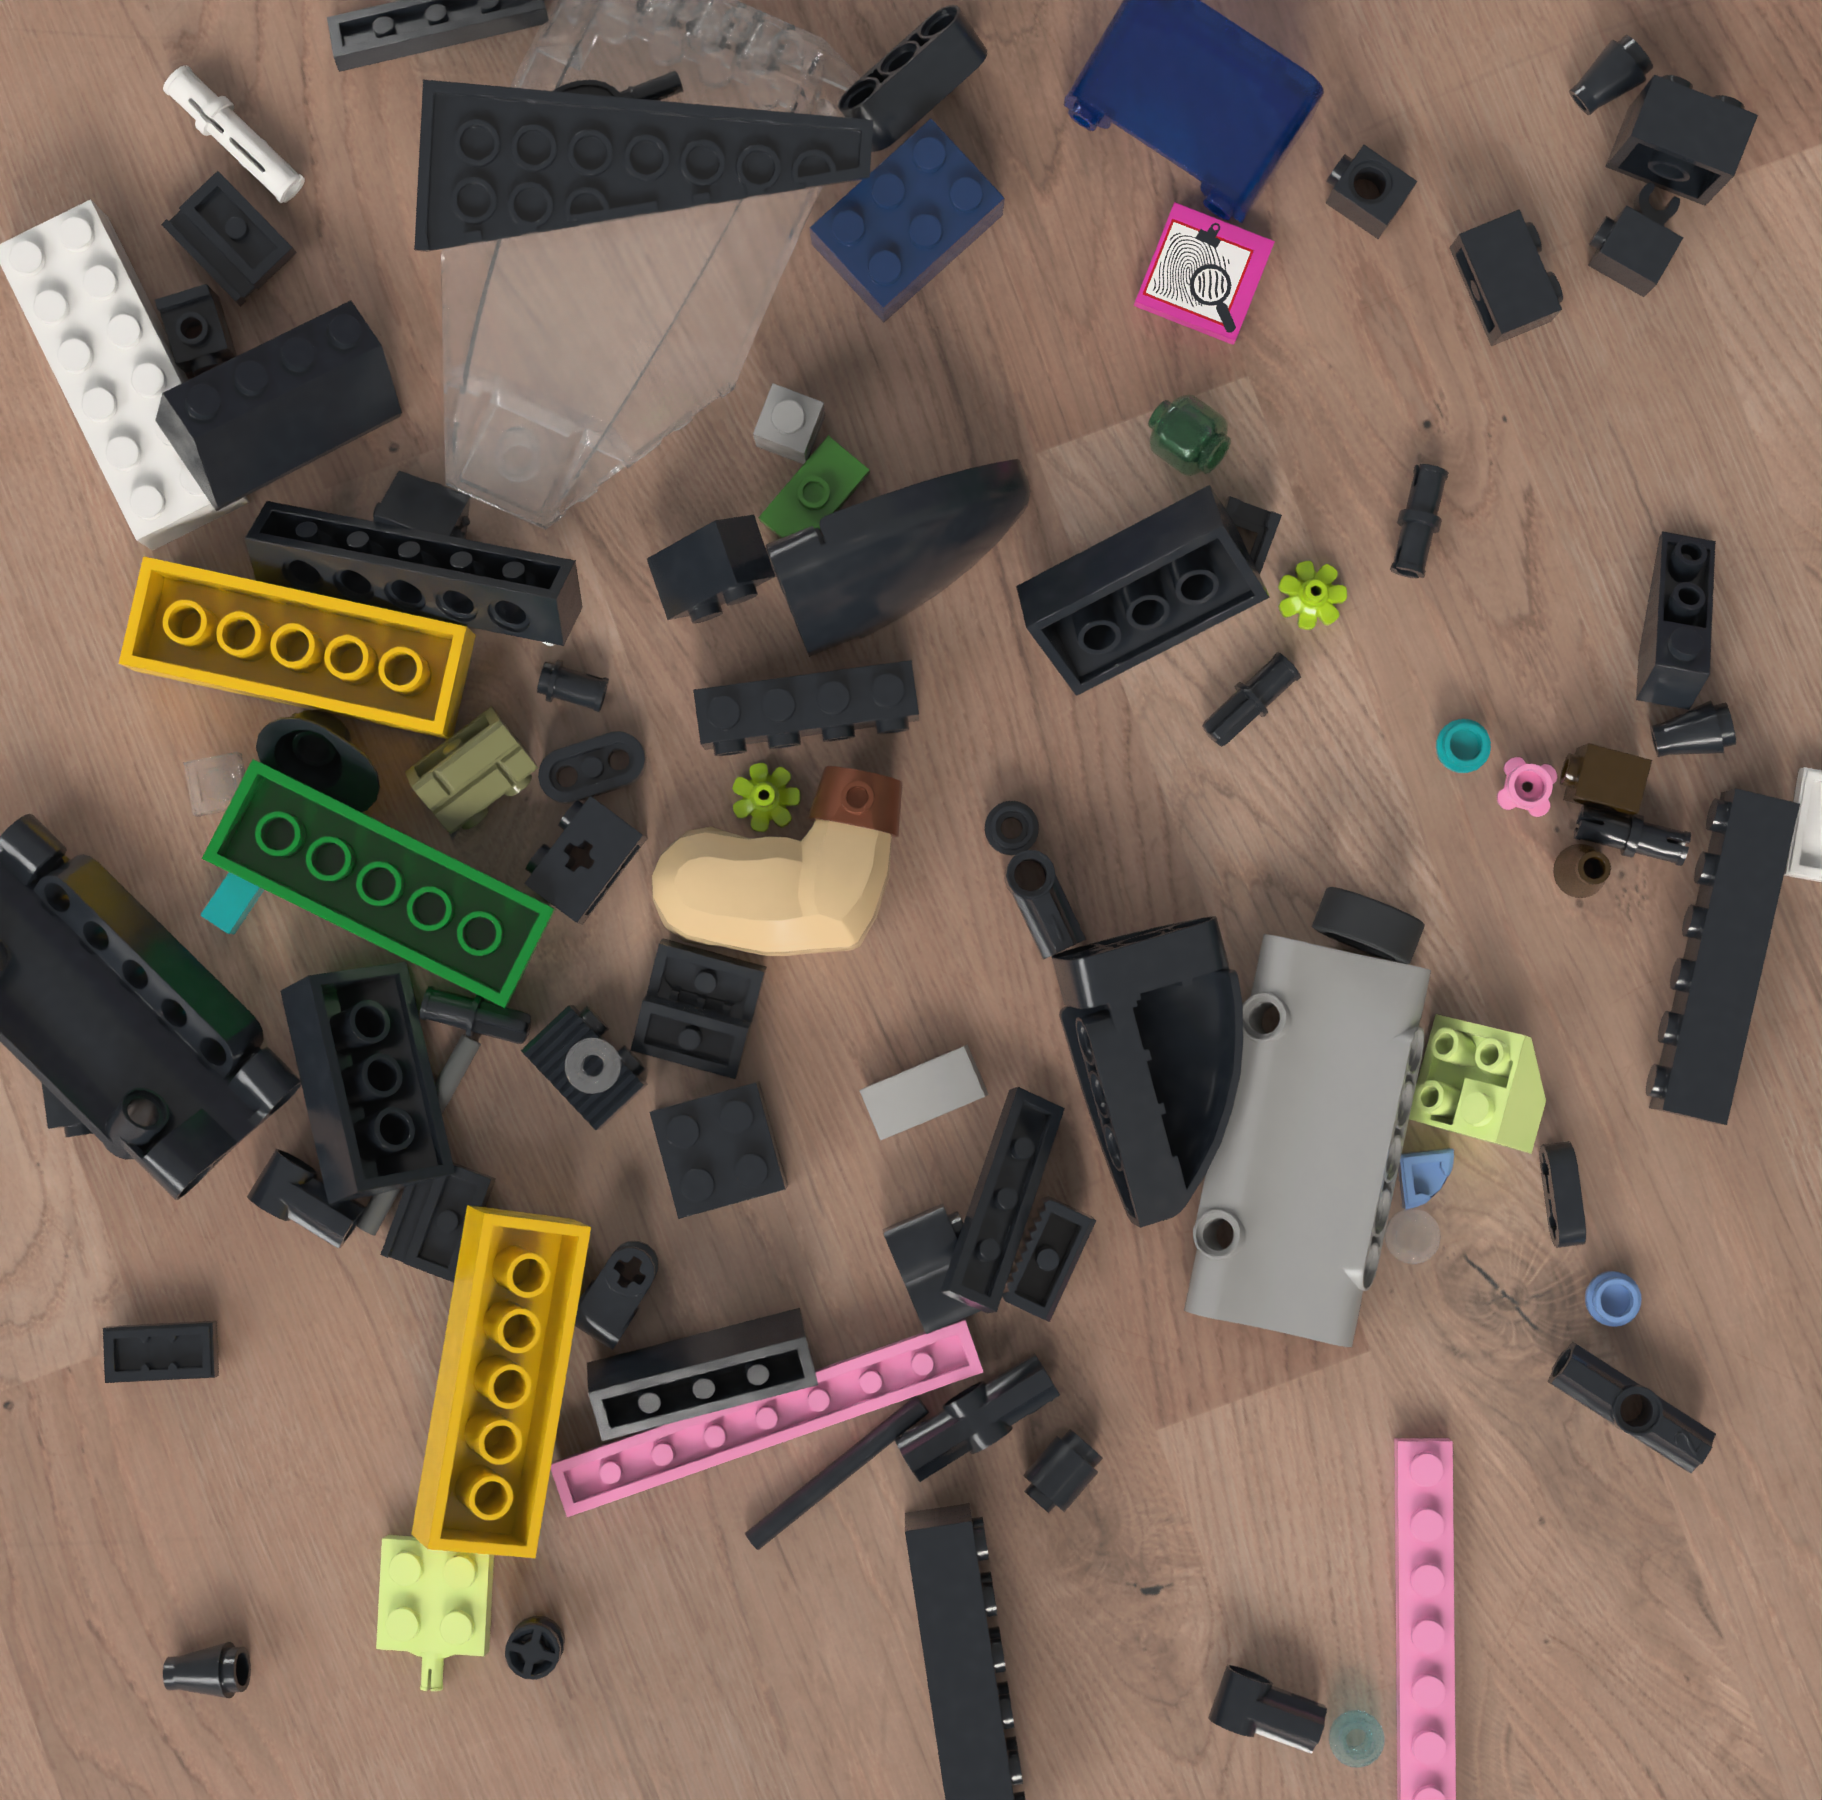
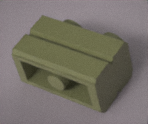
[404,706,538,834]

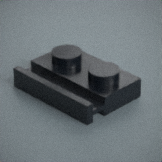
[161,171,297,307]
[380,1162,496,1283]

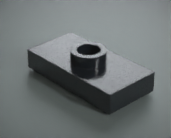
[103,1321,219,1383]

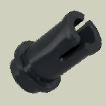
[537,660,609,712]

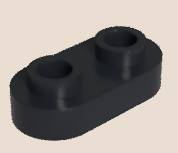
[538,731,647,804]

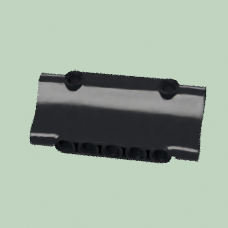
[0,813,301,1200]

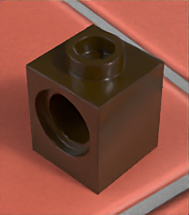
[1560,743,1652,817]

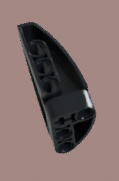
[1051,916,1244,1228]

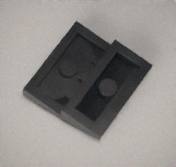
[630,938,767,1079]

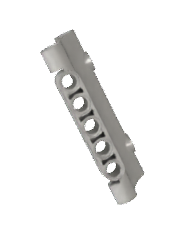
[1184,934,1431,1347]

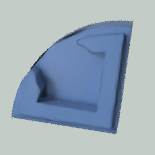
[1398,1148,1454,1209]

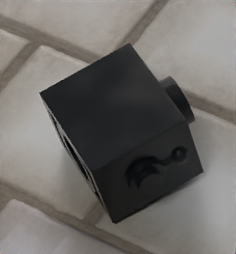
[373,470,471,539]

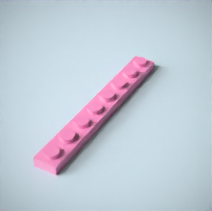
[551,1318,983,1517]
[1394,1438,1456,1800]

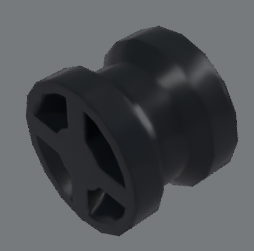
[505,1616,565,1680]

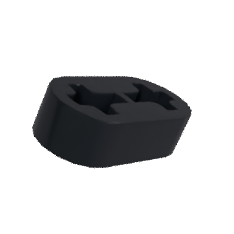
[1539,1141,1586,1248]

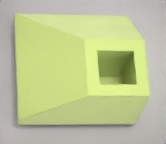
[1409,1014,1546,1154]

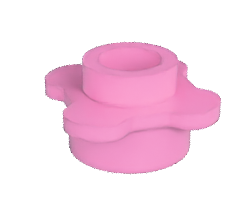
[1497,757,1557,817]

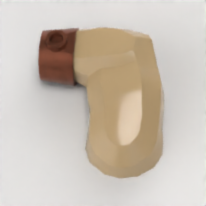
[652,766,903,956]

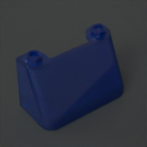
[1064,0,1324,223]

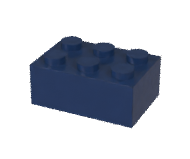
[809,118,1005,323]

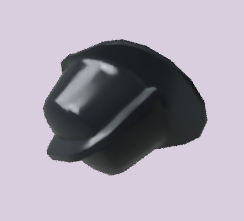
[256,710,380,812]

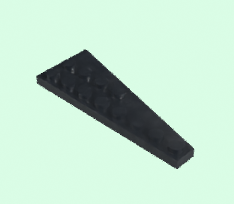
[414,79,874,252]

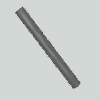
[356,1034,481,1236]

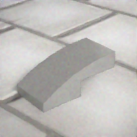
[859,1044,989,1141]

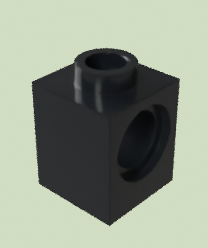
[1326,145,1418,239]

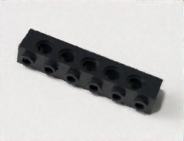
[245,501,583,646]

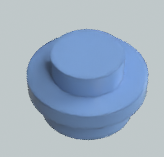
[1585,1271,1641,1327]

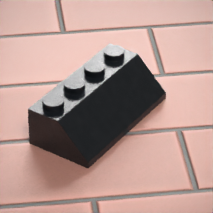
[155,300,402,511]
[1016,485,1270,696]
[280,962,455,1204]

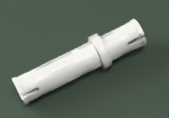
[163,65,305,203]

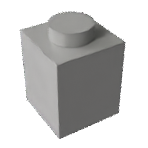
[753,383,826,464]

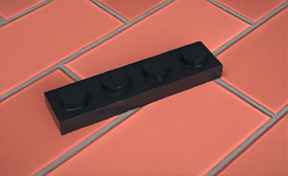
[327,0,549,72]
[940,1087,1065,1314]

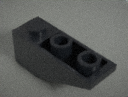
[1636,531,1716,710]

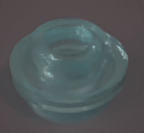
[1328,1710,1385,1768]

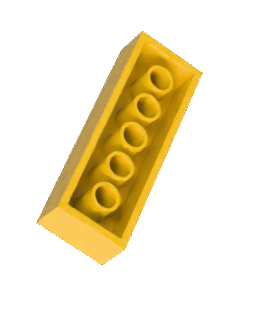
[118,556,476,739]
[411,1205,591,1558]

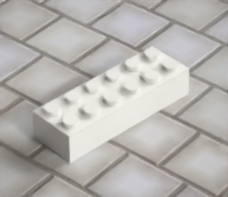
[0,199,249,550]

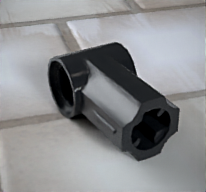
[1004,850,1086,960]
[247,1149,366,1248]
[1208,1665,1327,1754]

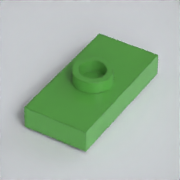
[758,435,870,539]

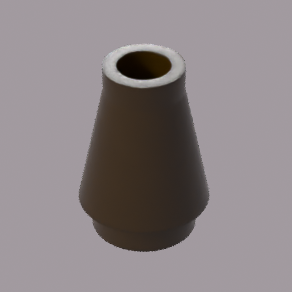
[1553,844,1611,898]

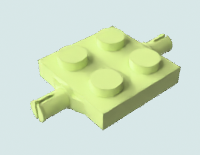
[376,1535,494,1691]

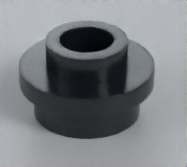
[984,801,1039,855]

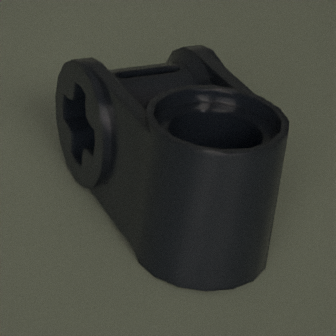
[575,1241,659,1350]

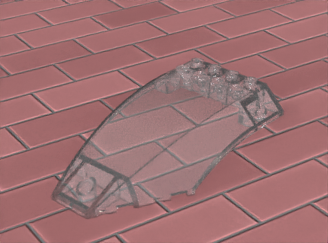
[441,0,861,530]

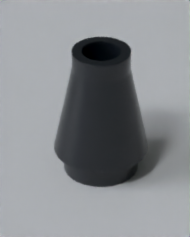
[1569,35,1653,115]
[1650,700,1736,757]
[163,1642,251,1698]

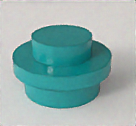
[1435,719,1491,773]

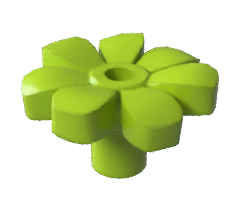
[1278,561,1347,630]
[732,763,801,833]

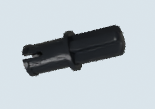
[1202,652,1301,747]
[420,985,531,1044]

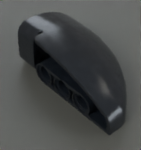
[766,459,1031,657]

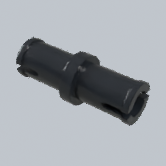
[1390,464,1449,579]
[1574,805,1691,866]

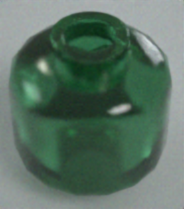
[1148,394,1231,476]

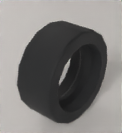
[1312,887,1425,964]

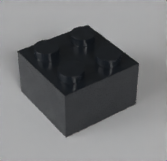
[1605,75,1758,206]
[649,1081,788,1219]

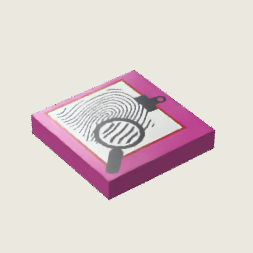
[1134,202,1275,345]

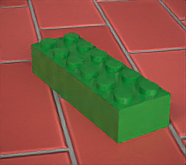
[201,759,556,1008]

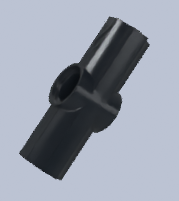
[1547,1342,1716,1473]
[895,1353,1060,1482]

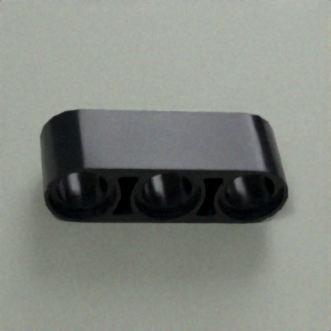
[838,5,987,152]

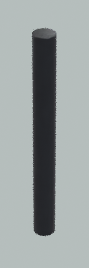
[745,1396,929,1550]

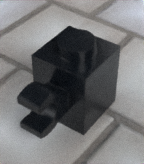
[1588,182,1684,297]

